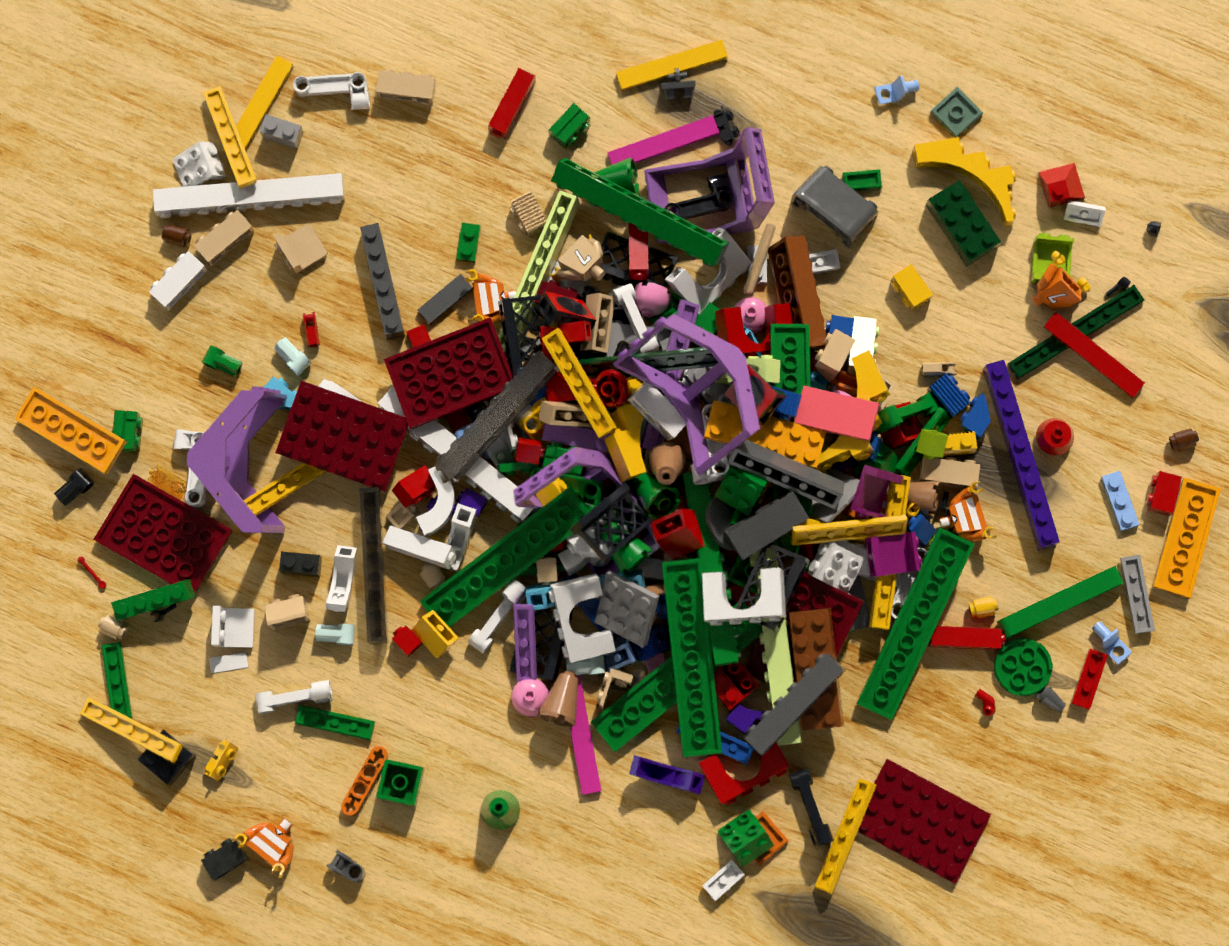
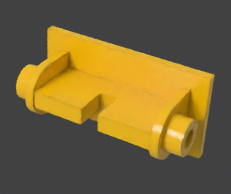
[204,739,239,782]

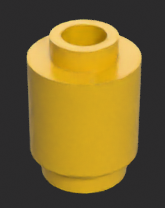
[968,596,998,619]

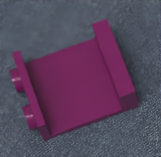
[851,465,904,519]
[865,532,922,577]

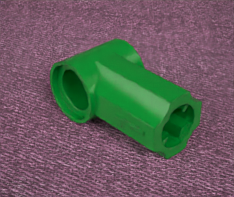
[201,345,243,378]

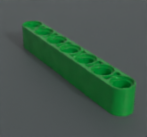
[997,566,1124,639]

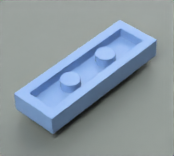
[1101,471,1140,532]

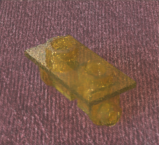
[147,464,188,500]

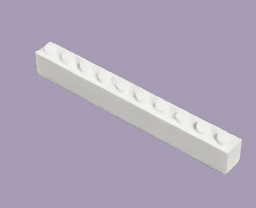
[153,173,345,218]
[378,386,538,524]

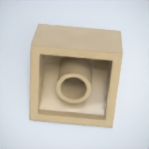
[815,329,855,383]
[265,594,310,630]

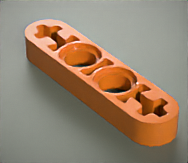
[341,746,388,816]

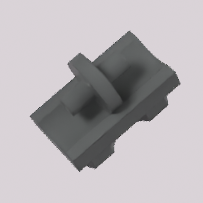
[661,68,696,99]

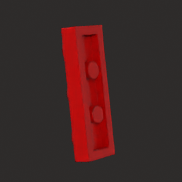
[1070,648,1108,710]

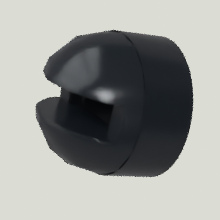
[1146,221,1161,237]

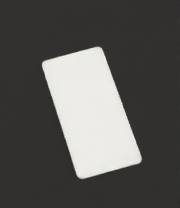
[209,652,248,673]

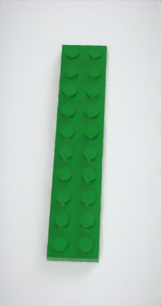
[770,324,813,516]
[420,486,589,628]
[856,527,975,720]
[661,558,722,757]
[591,603,763,752]

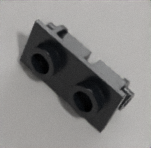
[713,106,741,147]

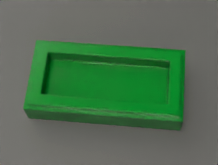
[842,169,882,191]

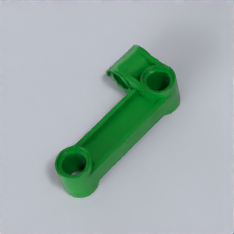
[872,393,939,435]
[530,467,606,512]

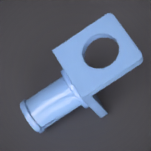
[874,76,919,105]
[1092,621,1132,664]

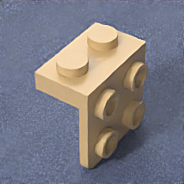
[274,224,327,274]

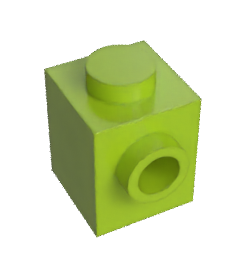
[916,429,948,460]

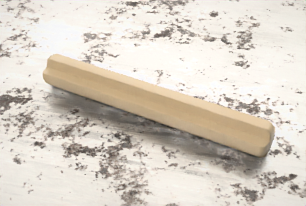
[743,223,776,295]

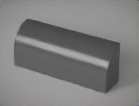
[724,490,809,560]

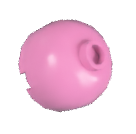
[634,282,672,317]
[735,297,767,335]
[511,679,549,717]

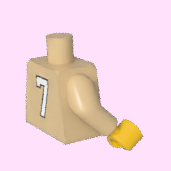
[550,235,605,282]

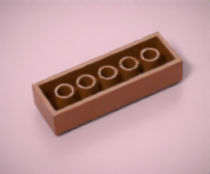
[768,235,827,355]
[789,608,844,731]

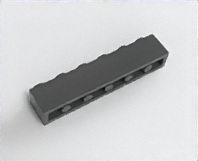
[360,223,405,340]
[728,440,844,509]
[745,653,846,755]

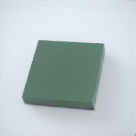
[930,87,983,138]

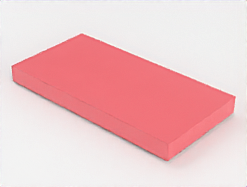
[794,386,880,441]

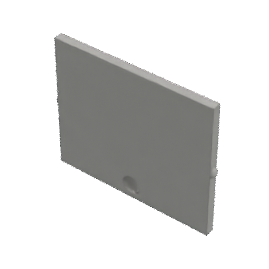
[810,468,859,523]

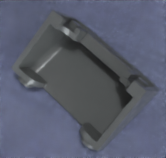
[791,165,878,248]

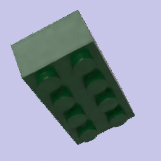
[926,180,1001,267]

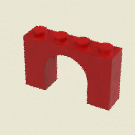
[715,303,793,358]
[539,321,596,402]
[698,742,790,806]

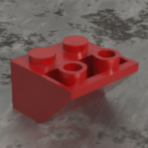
[651,509,705,560]
[714,659,760,711]

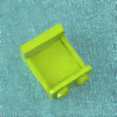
[1031,233,1074,284]

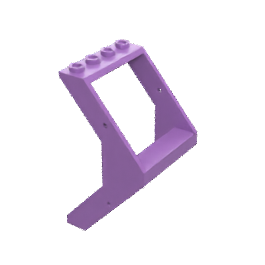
[644,127,775,244]
[613,314,760,476]
[187,387,287,533]
[513,447,661,576]

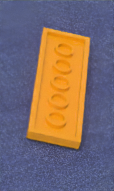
[14,386,127,474]
[703,400,826,470]
[1152,477,1221,599]

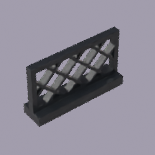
[600,232,678,290]
[498,295,549,377]
[569,483,653,562]
[735,543,810,632]
[509,601,574,683]

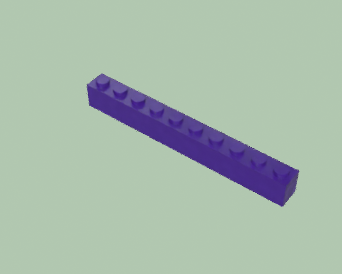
[983,360,1060,550]

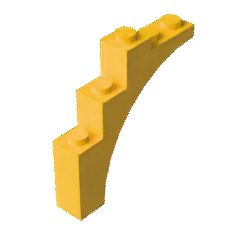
[912,137,1016,227]
[817,350,891,470]
[604,376,646,482]

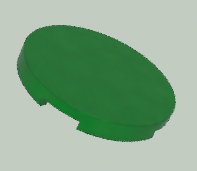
[994,638,1053,696]

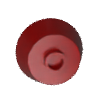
[592,369,631,408]
[1036,418,1074,455]

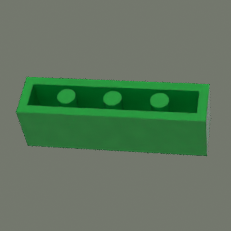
[111,579,195,621]

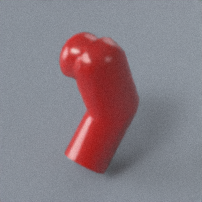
[975,689,996,717]

